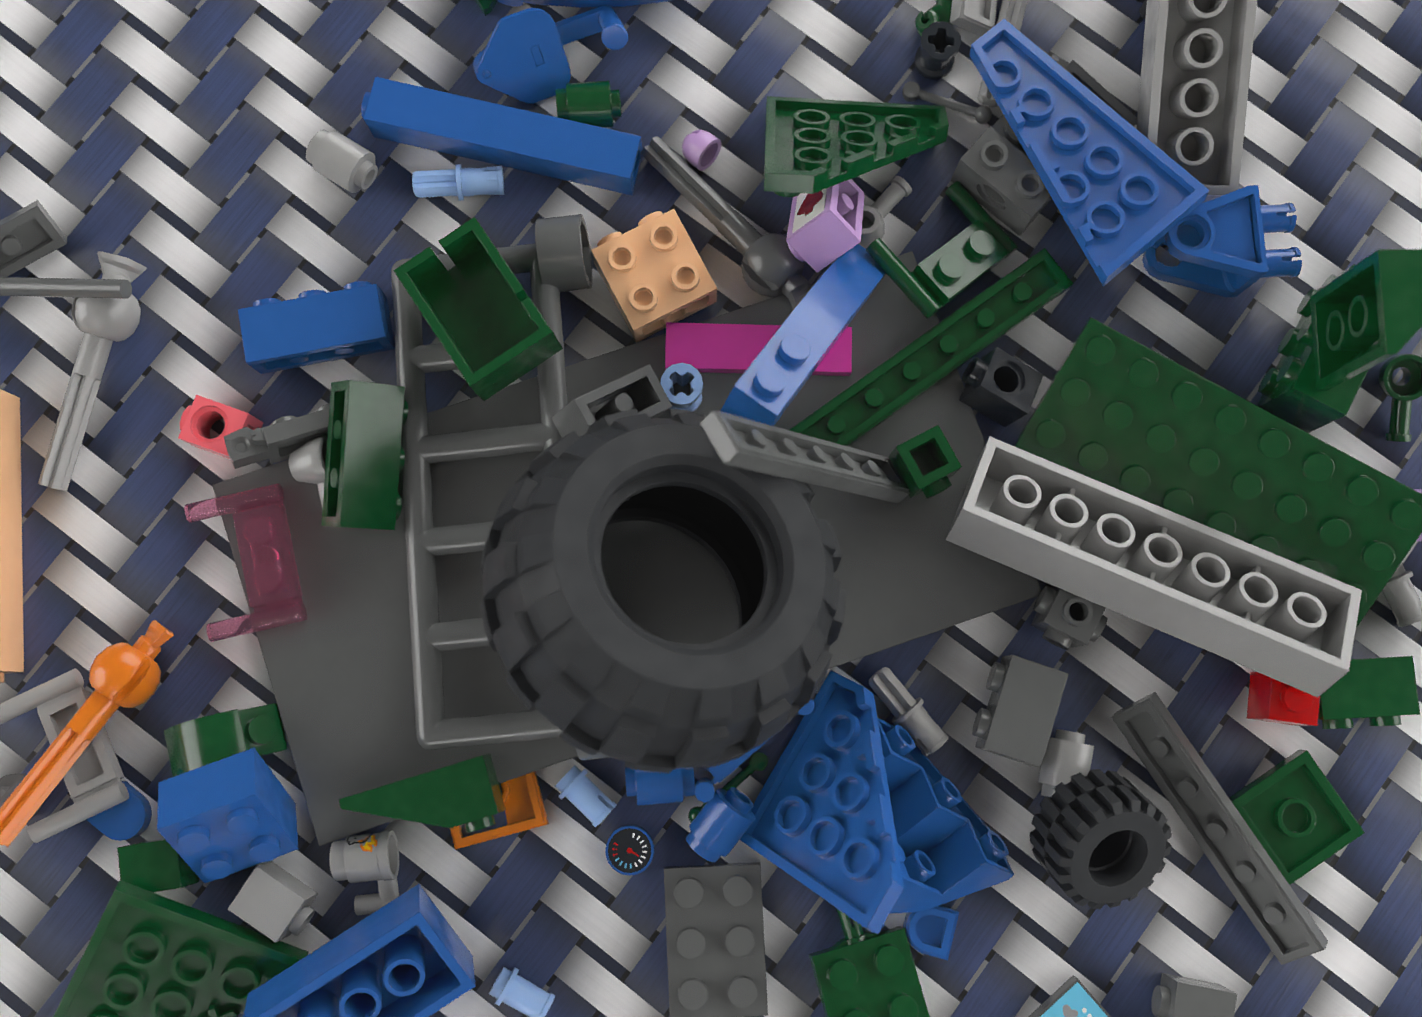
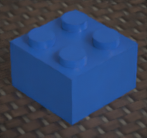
[157,748,298,884]

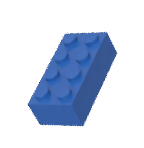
[243,884,476,1017]

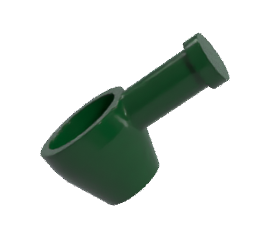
[1378,354,1422,442]

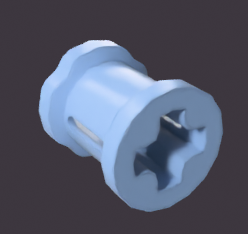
[660,363,703,412]

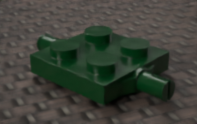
[809,909,930,1017]

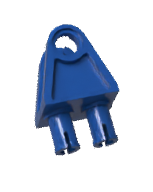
[1142,185,1302,297]

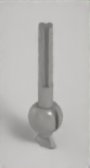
[38,251,147,491]

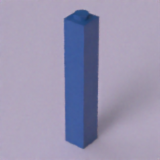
[361,77,643,196]

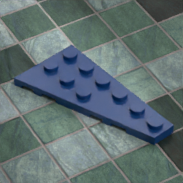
[969,18,1209,287]

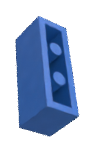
[238,281,395,374]

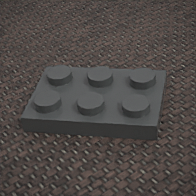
[664,862,768,1017]

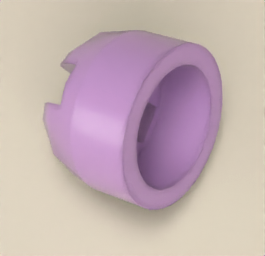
[682,129,721,171]

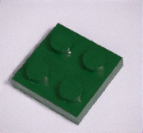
[1229,750,1365,885]

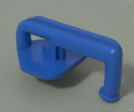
[473,5,628,104]

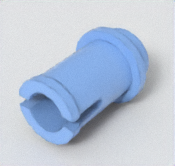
[555,765,617,827]
[489,967,555,1017]

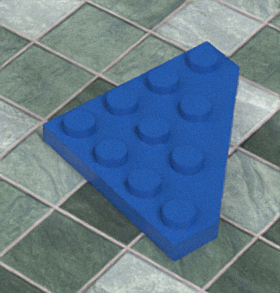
[740,670,904,934]

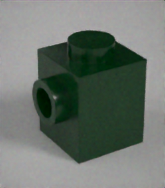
[888,425,962,499]

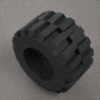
[1030,769,1172,909]

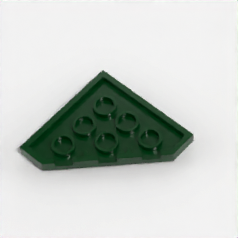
[764,96,949,197]
[53,880,309,1017]

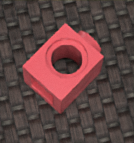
[178,395,263,459]

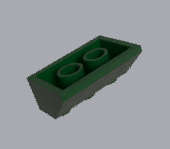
[1310,249,1422,391]

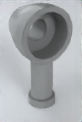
[859,176,912,249]
[289,436,328,527]

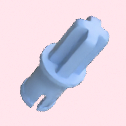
[412,164,504,201]

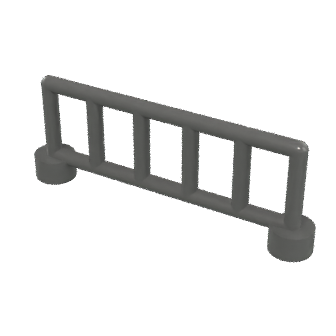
[391,214,612,760]

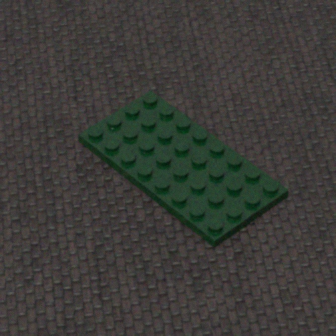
[1014,317,1422,628]

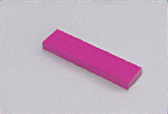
[665,322,852,376]

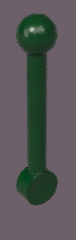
[688,752,768,823]

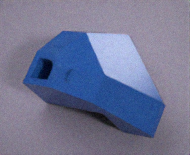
[878,718,1014,914]

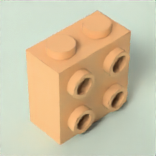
[591,209,717,343]

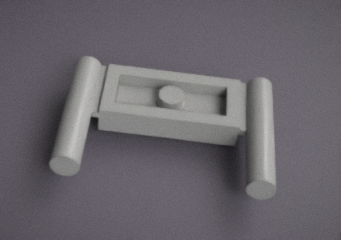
[0,668,129,843]

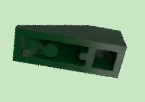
[338,754,506,833]

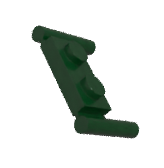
[866,181,1018,319]

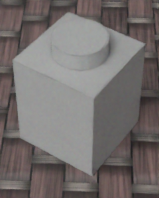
[228,861,319,943]

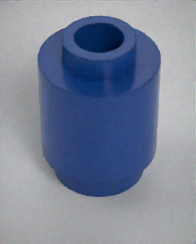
[625,767,695,806]
[686,787,756,863]

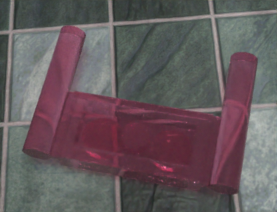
[184,483,307,642]

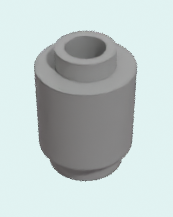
[306,129,378,193]
[1038,729,1094,797]

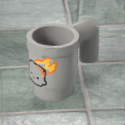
[330,830,400,915]

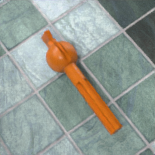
[0,620,174,847]

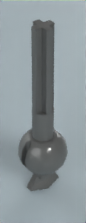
[641,136,814,310]

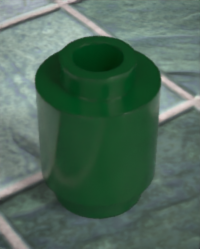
[555,80,622,128]

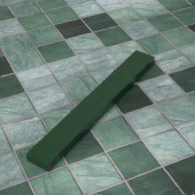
[789,248,1073,447]

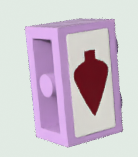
[786,179,865,272]

